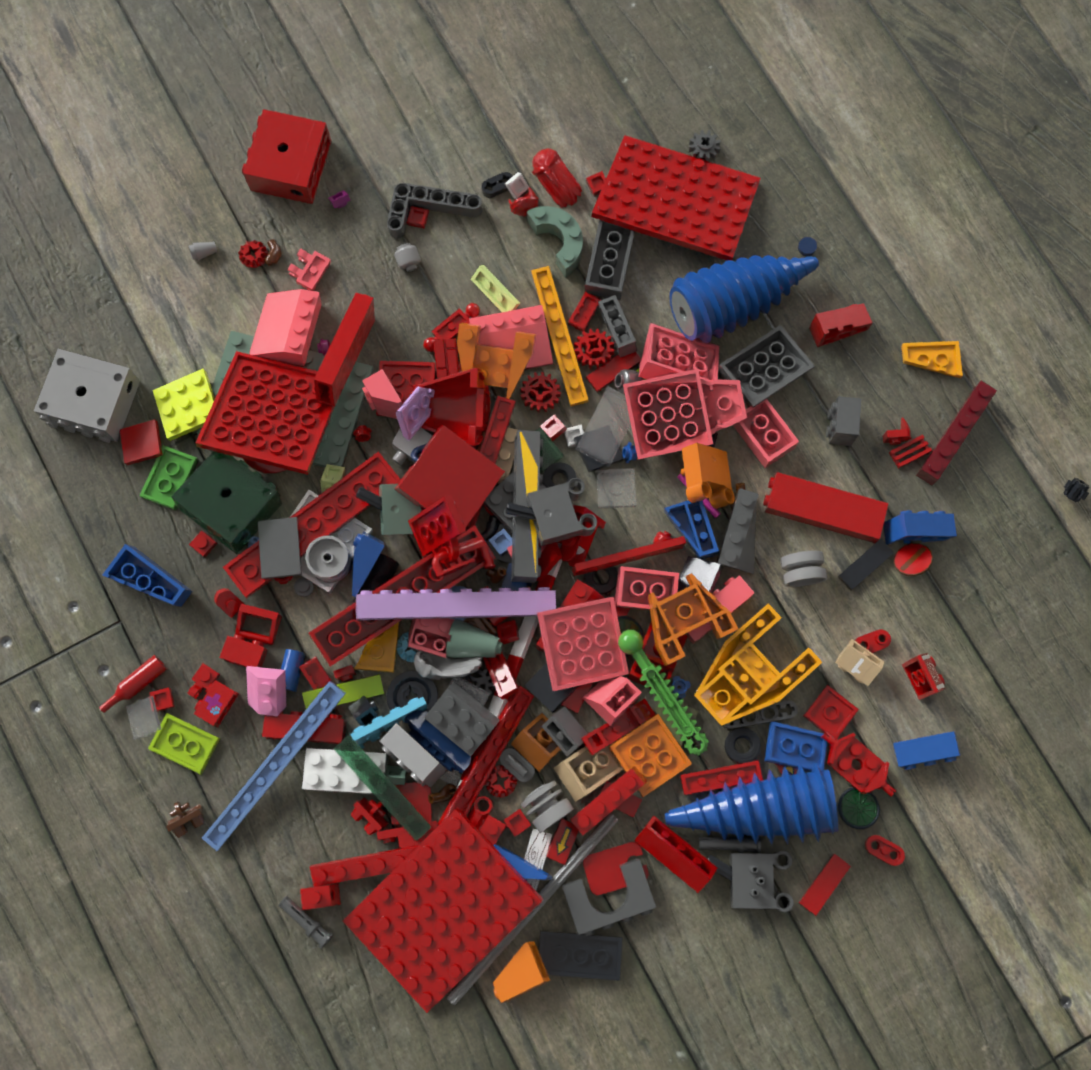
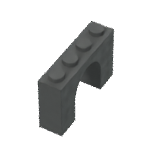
[562,858,656,937]

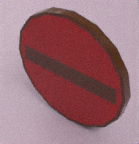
[894,543,933,576]

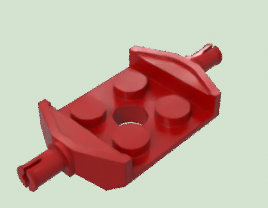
[821,731,896,797]

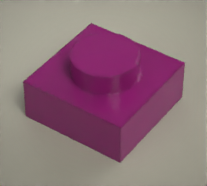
[328,190,351,208]

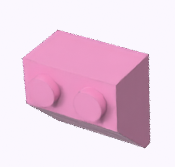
[246,666,286,716]

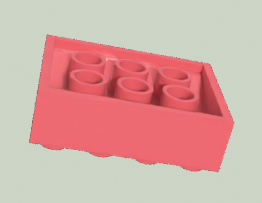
[249,289,322,366]
[469,305,553,370]
[639,323,719,381]

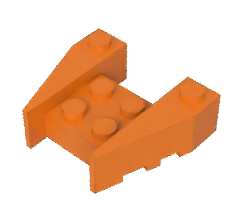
[457,323,536,399]
[648,573,738,665]

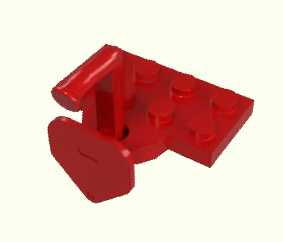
[408,494,496,577]

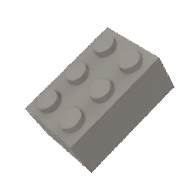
[380,723,447,788]

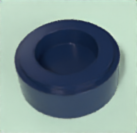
[798,237,817,256]

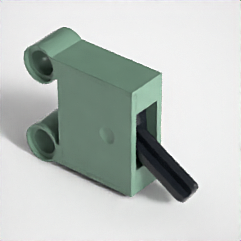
[356,484,421,535]

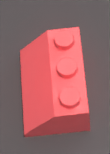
[362,369,403,419]

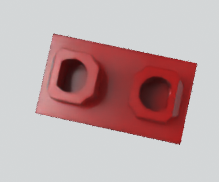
[351,797,389,836]

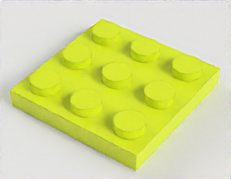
[153,369,215,441]

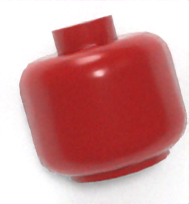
[653,531,673,543]

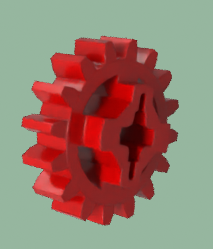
[574,329,614,369]
[520,372,561,413]

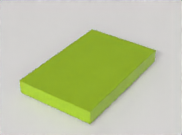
[148,713,220,775]

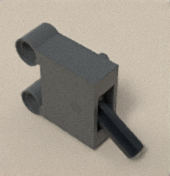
[506,478,597,546]

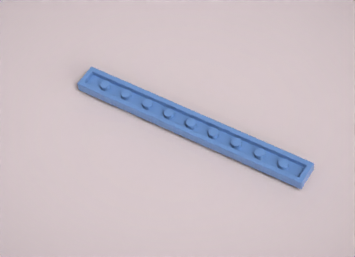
[202,681,346,851]

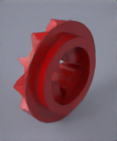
[238,240,268,268]
[485,765,517,798]

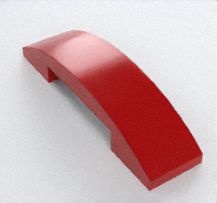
[581,699,656,755]

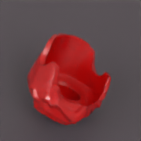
[508,187,539,217]

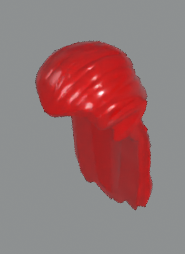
[532,148,582,208]

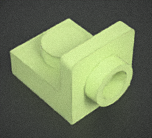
[320,464,345,493]

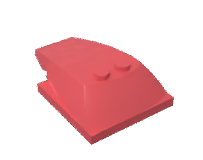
[623,369,747,460]

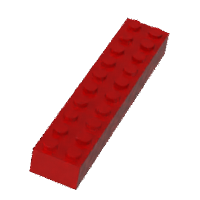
[308,526,496,667]

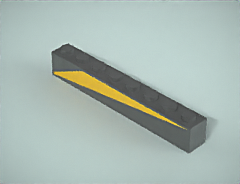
[511,430,543,583]

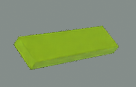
[302,674,384,709]

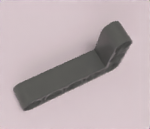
[387,183,483,239]

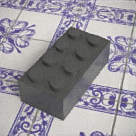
[585,220,635,300]

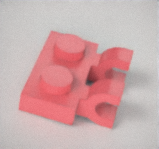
[288,249,331,291]

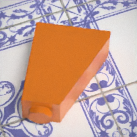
[493,941,550,1003]

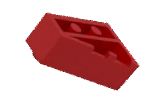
[809,303,872,348]

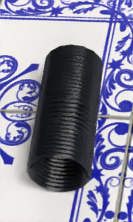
[351,553,399,604]

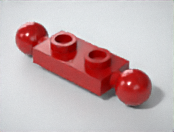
[423,303,480,352]

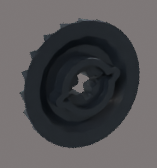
[386,671,438,712]

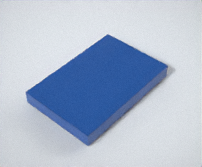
[765,721,828,772]

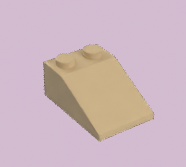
[554,743,623,802]

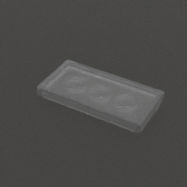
[575,386,631,466]

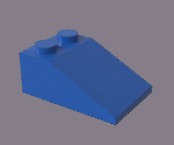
[352,531,385,597]
[494,844,553,880]

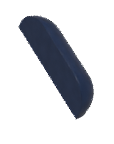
[404,710,471,773]

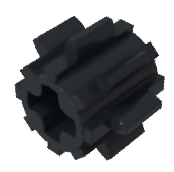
[1063,478,1090,503]

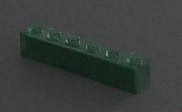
[333,735,431,841]

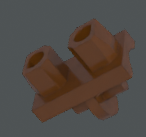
[166,801,205,838]

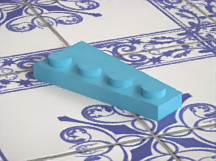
[351,697,428,751]

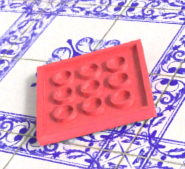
[537,597,629,691]

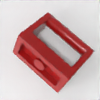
[235,604,282,645]

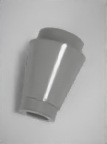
[189,242,217,261]

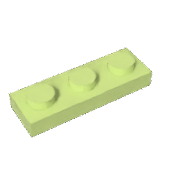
[471,265,520,312]

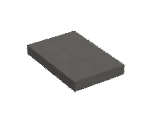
[258,517,302,579]

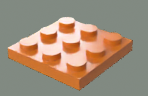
[609,714,692,798]

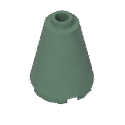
[446,619,503,658]

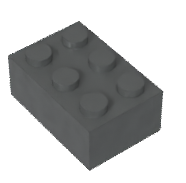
[424,682,500,756]

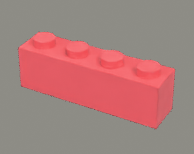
[685,575,754,644]

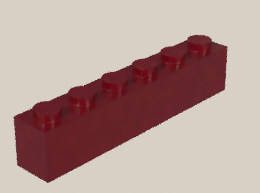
[916,380,997,486]

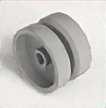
[305,536,352,583]
[780,551,828,587]

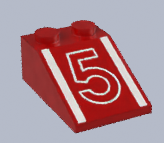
[902,653,945,700]

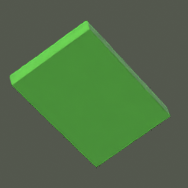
[140,445,199,511]

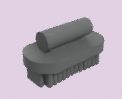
[500,748,535,782]

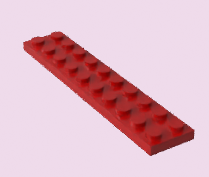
[223,451,401,598]

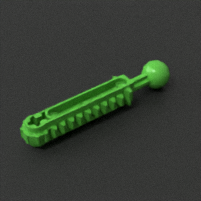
[618,630,709,755]

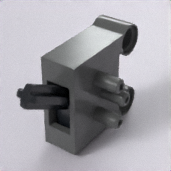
[707,851,794,912]

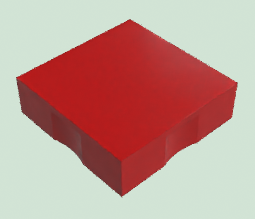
[394,425,505,528]

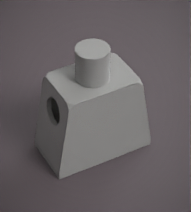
[392,427,432,466]

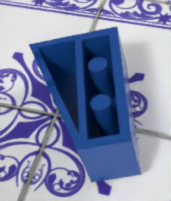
[664,500,719,560]
[883,510,957,545]
[893,731,961,770]

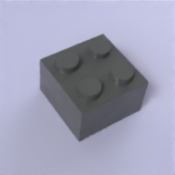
[826,396,861,446]

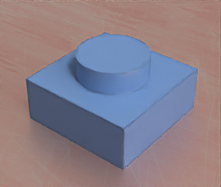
[489,529,512,556]

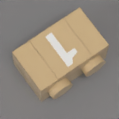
[835,639,884,686]

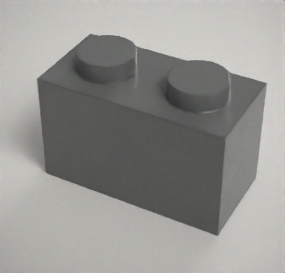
[542,707,588,757]

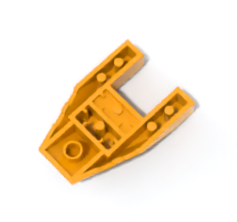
[694,603,822,726]

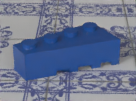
[102,544,193,607]

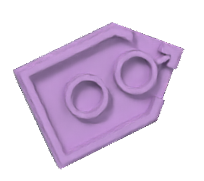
[396,387,435,441]

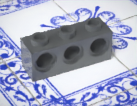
[598,295,637,358]

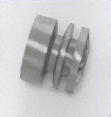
[520,780,574,833]

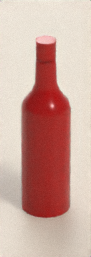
[99,655,167,713]

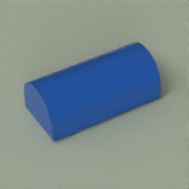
[281,649,305,692]

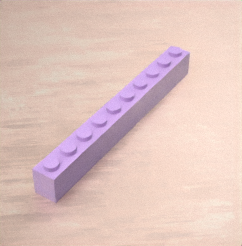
[356,587,556,620]

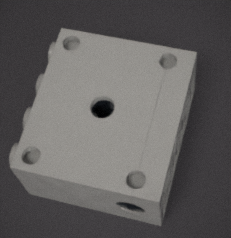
[34,349,140,443]

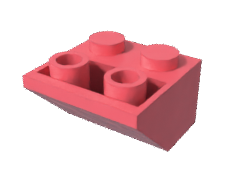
[407,618,454,658]
[582,676,642,726]

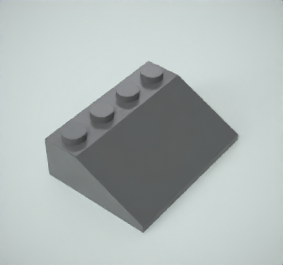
[719,325,815,408]

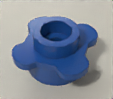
[622,442,637,464]
[671,676,691,699]

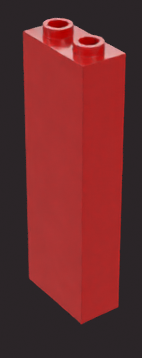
[314,293,375,407]
[763,472,888,543]

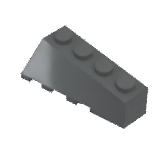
[717,489,759,574]

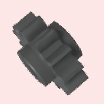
[689,130,721,161]

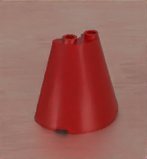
[411,368,490,445]

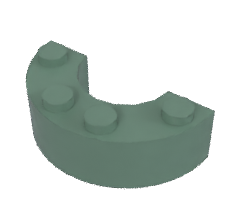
[527,206,583,278]

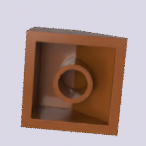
[511,713,561,772]

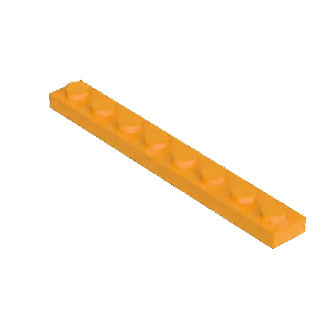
[531,266,589,407]

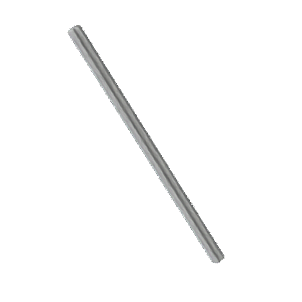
[447,813,618,1005]

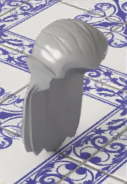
[414,650,482,680]

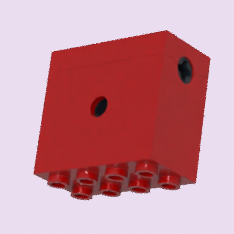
[242,109,332,204]

